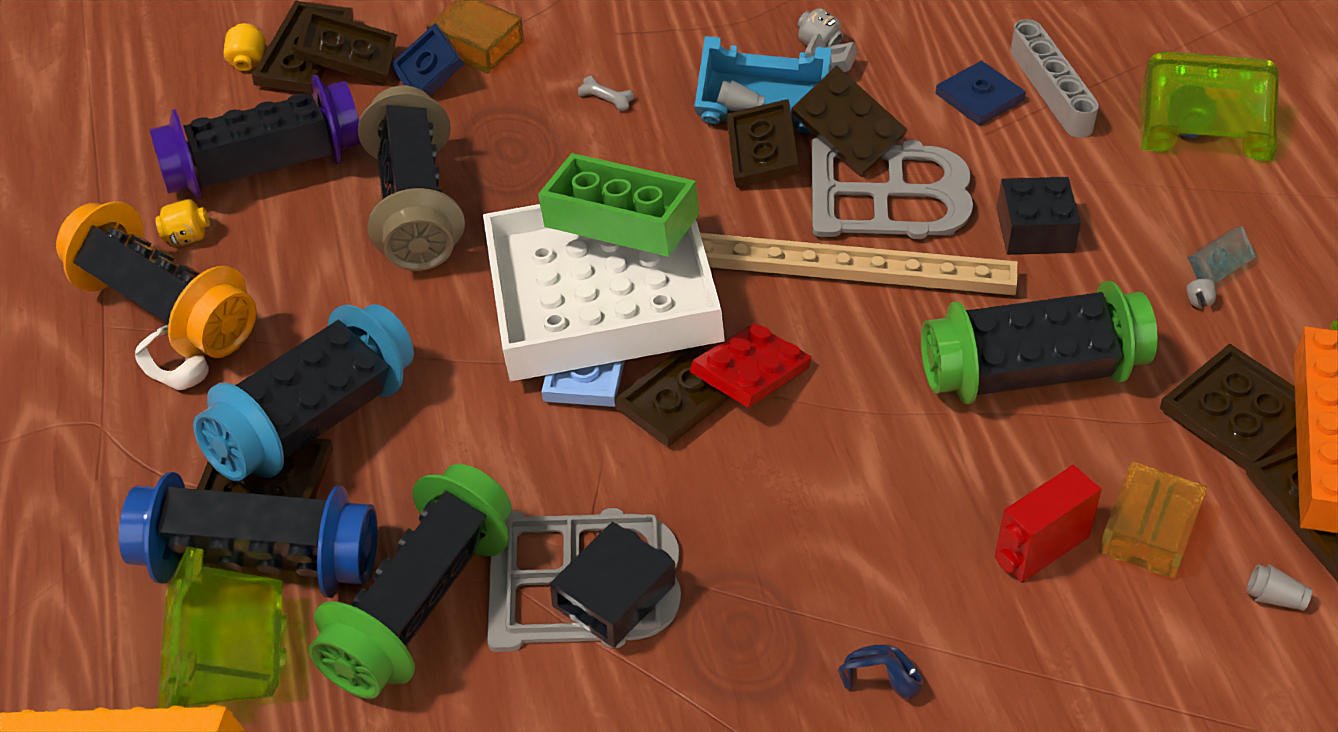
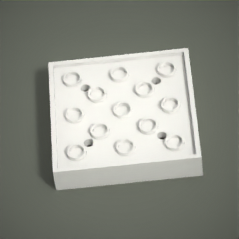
[483,204,725,382]

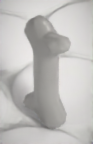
[578,76,634,111]

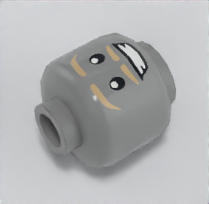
[797,8,844,47]

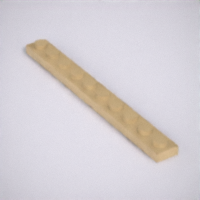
[700,233,1017,295]

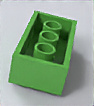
[538,153,700,257]

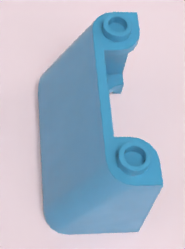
[694,36,832,134]

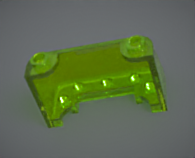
[1139,52,1279,161]

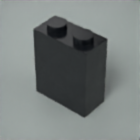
[550,521,675,648]

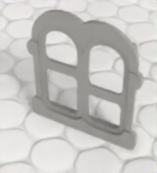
[812,138,973,239]
[488,508,681,652]

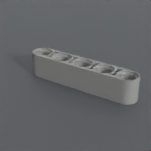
[1010,19,1099,138]

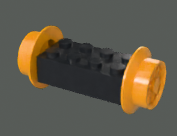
[56,201,257,358]

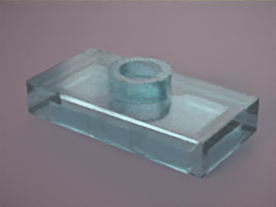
[1188,226,1256,283]

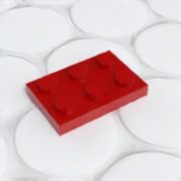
[690,323,812,408]

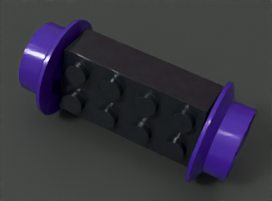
[149,74,361,200]

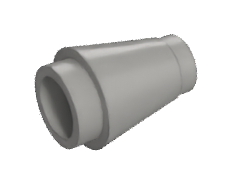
[716,80,765,112]
[1246,564,1312,611]

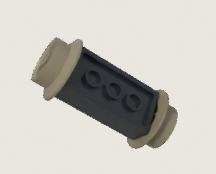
[358,86,465,271]

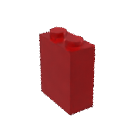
[994,464,1102,583]

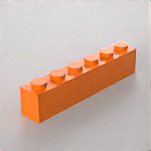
[1294,326,1338,533]

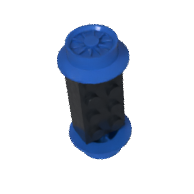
[119,472,378,598]

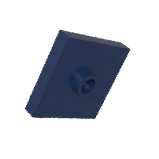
[390,23,465,96]
[936,60,1026,126]

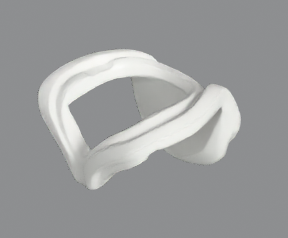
[135,325,209,390]

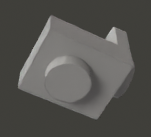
[805,34,858,72]

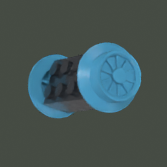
[193,304,414,481]

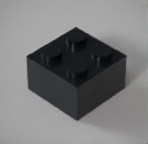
[997,177,1081,255]

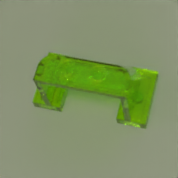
[157,547,287,709]

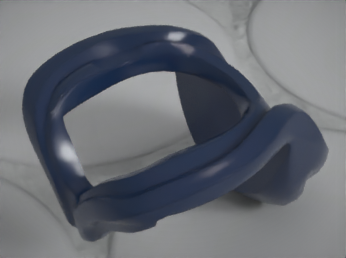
[838,644,923,700]

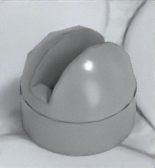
[1186,279,1216,309]

